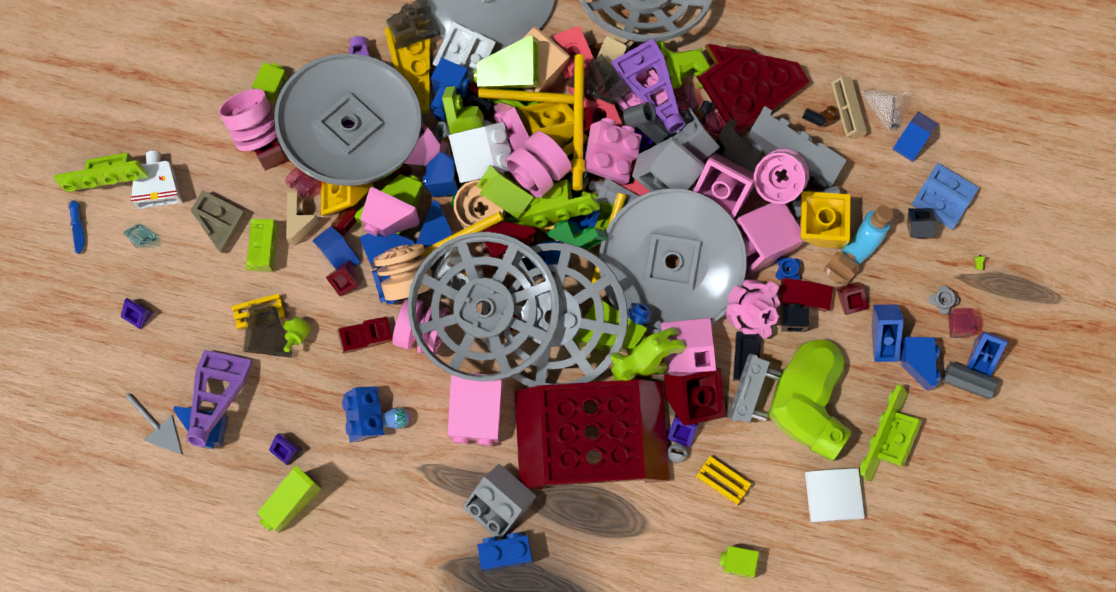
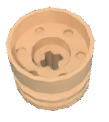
[454,180,508,232]
[373,244,433,300]

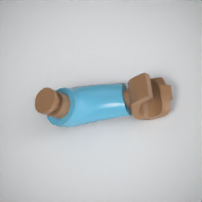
[824,205,894,286]

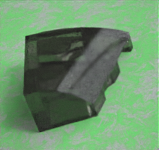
[387,0,441,49]
[565,54,631,105]
[715,118,763,173]
[243,303,292,358]

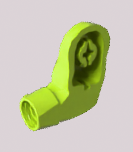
[768,339,852,461]

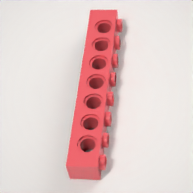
[553,26,650,196]

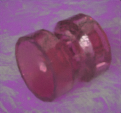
[285,167,319,199]

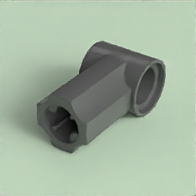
[623,102,669,143]

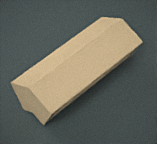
[831,76,867,140]

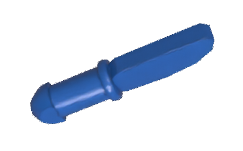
[68,200,84,254]

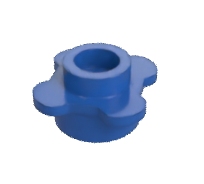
[775,257,801,280]
[628,303,653,325]

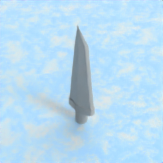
[588,178,639,206]

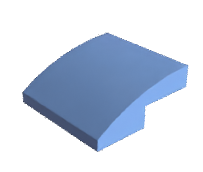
[911,163,979,230]

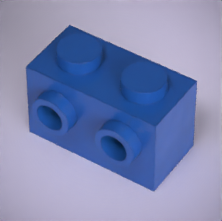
[477,532,532,572]

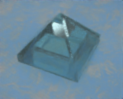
[124,224,157,248]

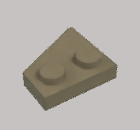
[190,190,246,253]

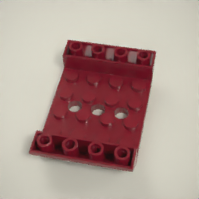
[514,379,670,490]

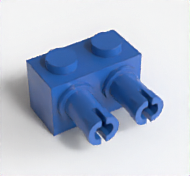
[430,57,470,122]

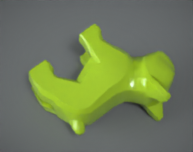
[652,41,710,95]
[610,327,687,381]

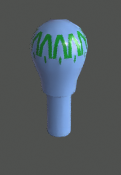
[382,407,410,429]

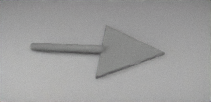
[126,394,182,455]

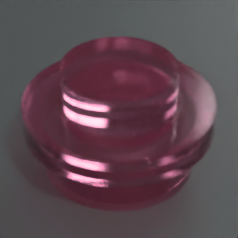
[705,112,727,135]

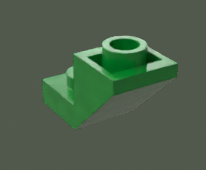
[547,220,609,250]

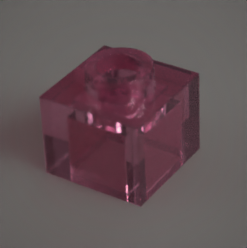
[673,85,697,113]
[948,308,978,338]

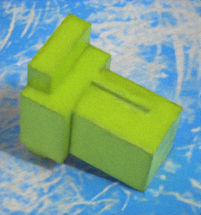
[974,255,985,270]

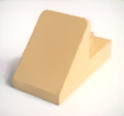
[595,24,637,76]
[286,192,319,245]

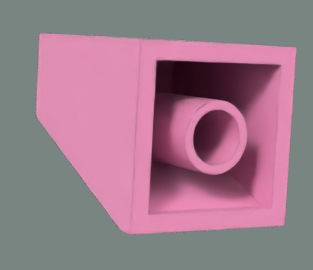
[693,153,755,220]
[735,203,804,279]
[448,373,504,446]

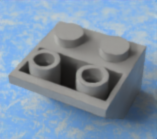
[656,107,720,162]
[632,137,705,192]
[462,464,537,540]

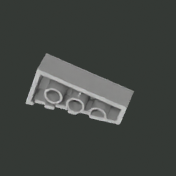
[746,106,846,190]

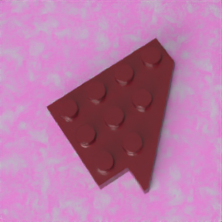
[696,44,810,136]

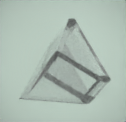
[861,89,913,131]

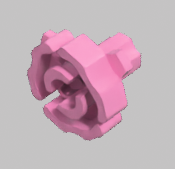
[726,280,780,339]

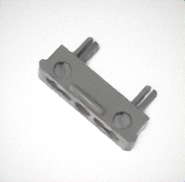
[728,354,781,424]

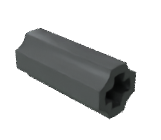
[942,361,998,400]

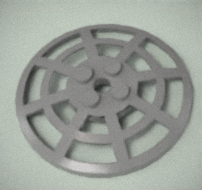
[579,0,713,42]
[408,232,559,382]
[481,243,628,387]

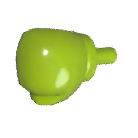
[283,316,311,352]

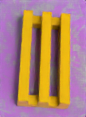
[231,293,286,331]
[696,456,751,505]

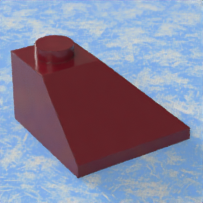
[664,368,726,426]

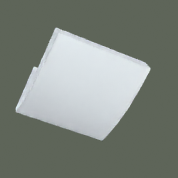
[433,21,496,83]
[805,469,864,523]

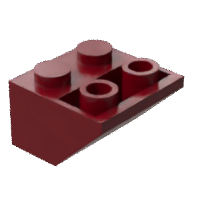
[480,221,537,270]

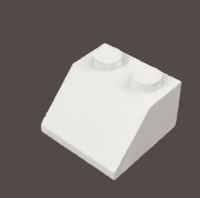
[449,122,511,183]

